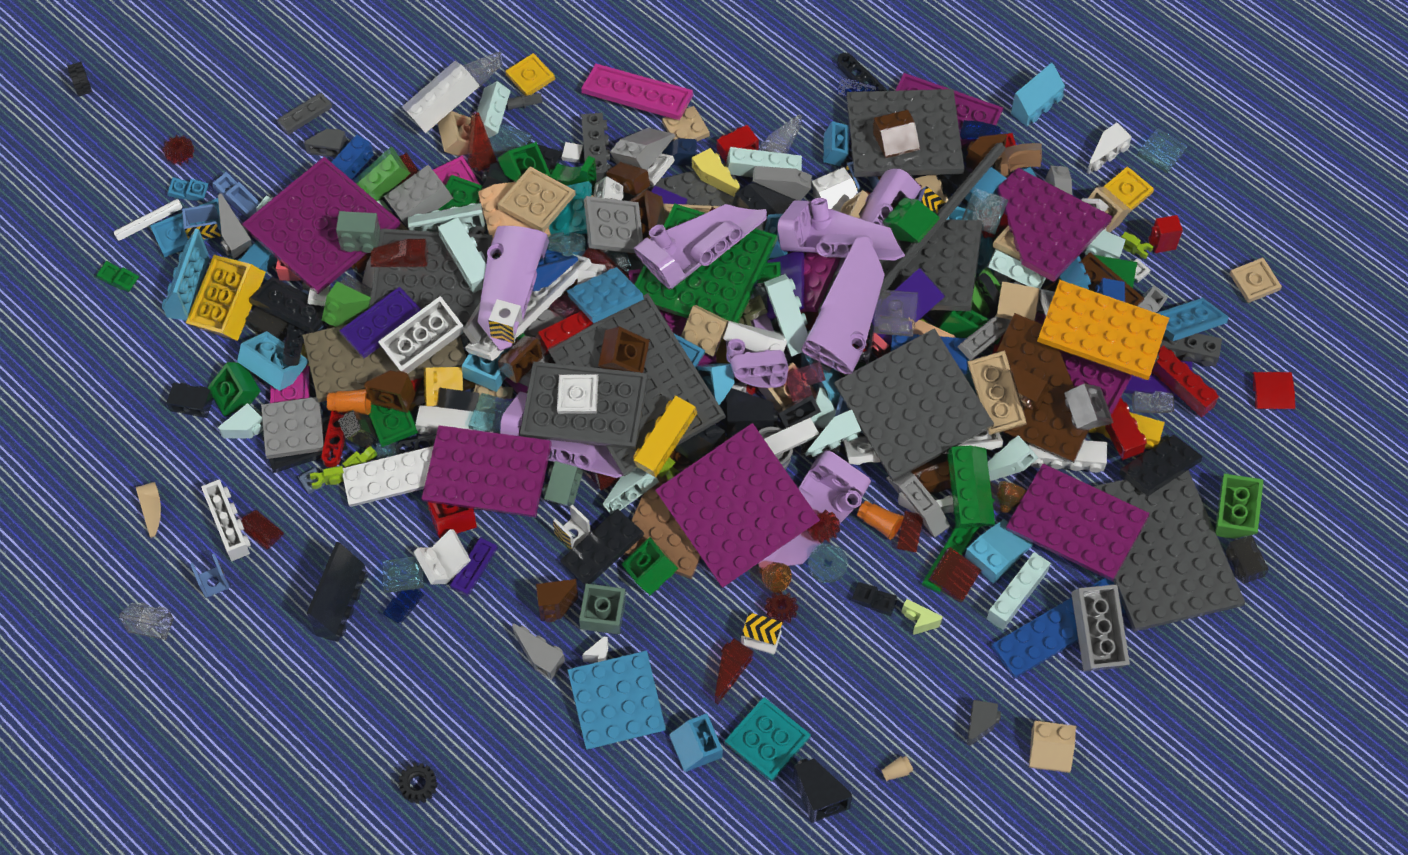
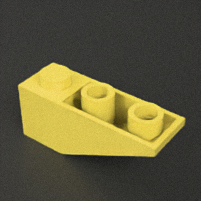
[692,148,740,197]

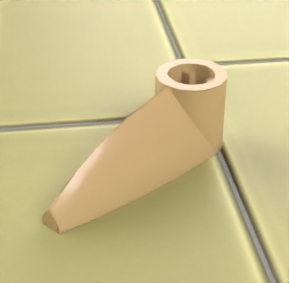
[136,482,161,538]

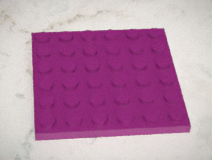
[242,157,400,294]
[655,423,820,588]

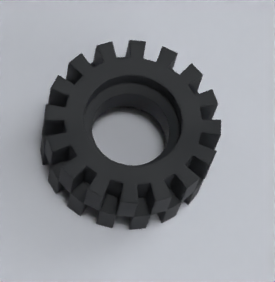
[67,62,92,96]
[398,763,437,804]

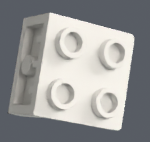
[414,529,470,584]

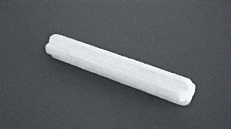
[114,199,182,241]

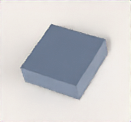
[299,468,325,494]

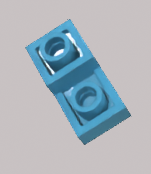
[168,177,209,201]

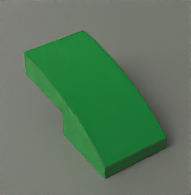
[96,261,139,292]

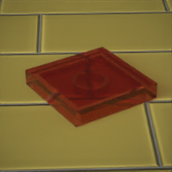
[929,547,981,603]

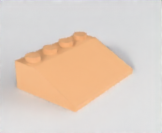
[478,182,551,256]

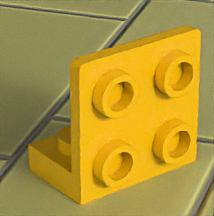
[424,367,463,406]

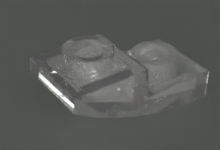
[1132,391,1174,413]

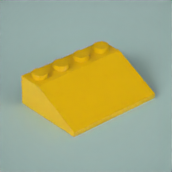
[186,255,266,341]

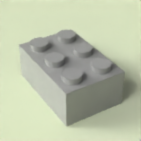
[384,165,453,230]

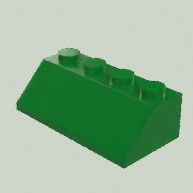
[947,445,995,528]

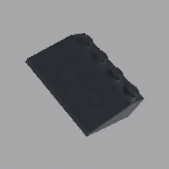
[732,182,794,216]
[307,542,368,642]

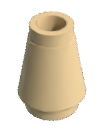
[881,756,914,781]

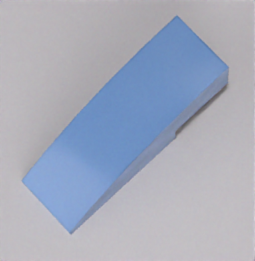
[213,172,260,218]

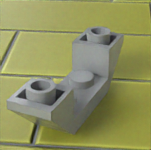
[886,472,950,538]

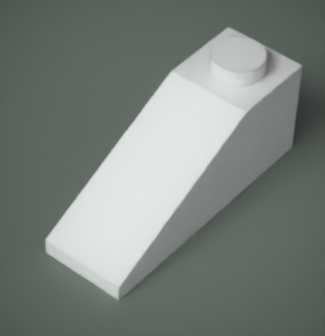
[723,321,787,352]

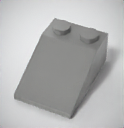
[610,128,675,170]
[218,193,252,259]

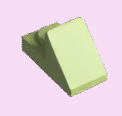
[902,599,943,634]

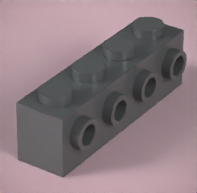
[581,113,611,182]
[1160,333,1222,367]

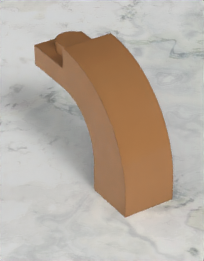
[995,143,1042,178]

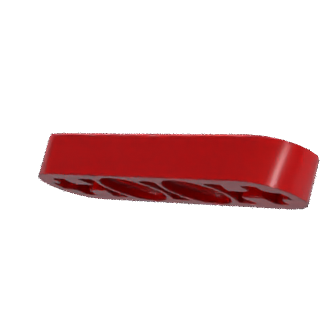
[322,411,351,468]

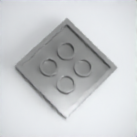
[584,196,643,253]
[261,397,324,459]

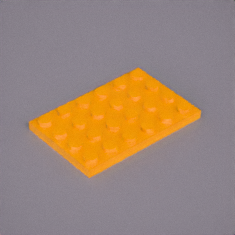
[1037,280,1169,380]

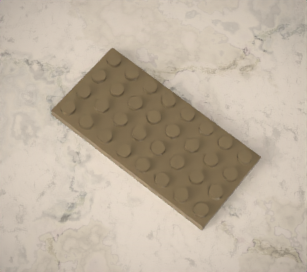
[303,324,466,403]

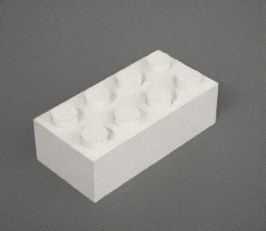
[379,296,464,374]

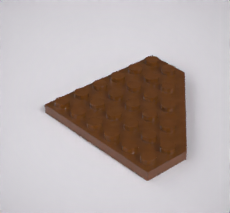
[977,313,1090,463]

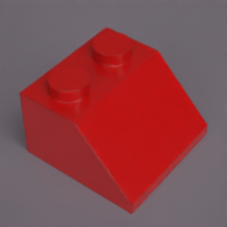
[427,502,477,539]

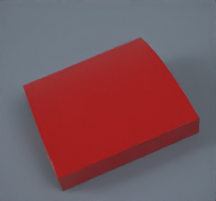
[1253,372,1295,409]

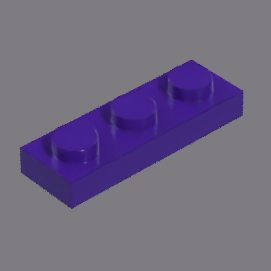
[450,537,498,597]

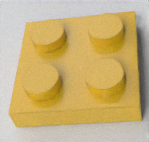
[505,53,555,96]
[1103,166,1154,213]

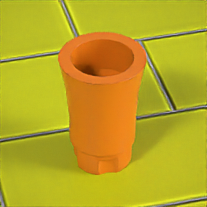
[327,389,372,415]
[857,501,904,540]

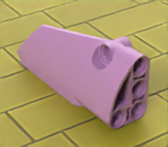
[836,169,921,272]
[778,198,905,260]
[633,204,767,290]
[478,226,549,351]
[802,236,885,375]
[726,313,789,388]
[500,392,624,478]
[758,451,871,568]

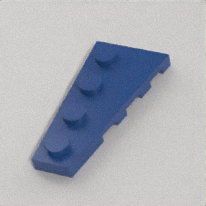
[891,332,968,374]

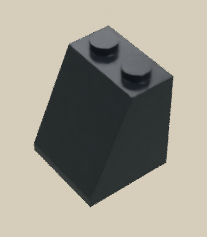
[725,388,778,438]
[793,758,852,823]

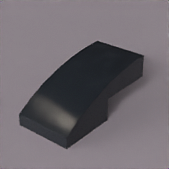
[437,388,479,412]
[852,582,898,616]

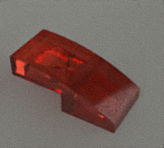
[897,511,923,553]

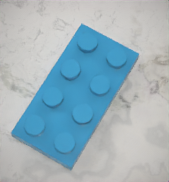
[150,198,221,257]
[1158,298,1229,342]

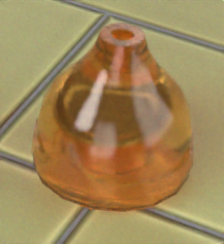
[996,481,1027,513]
[759,562,792,593]

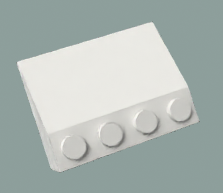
[402,61,479,133]

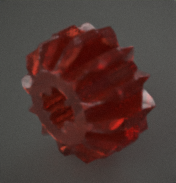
[163,134,195,166]
[807,509,840,544]
[764,590,798,625]

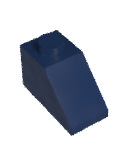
[662,138,697,166]

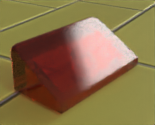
[241,510,284,550]

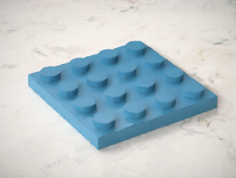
[567,651,666,750]

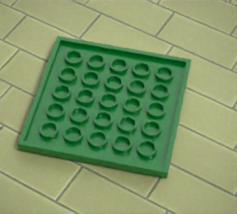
[635,203,778,323]

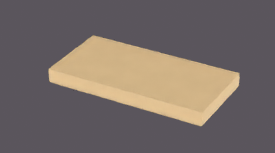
[968,351,1027,435]

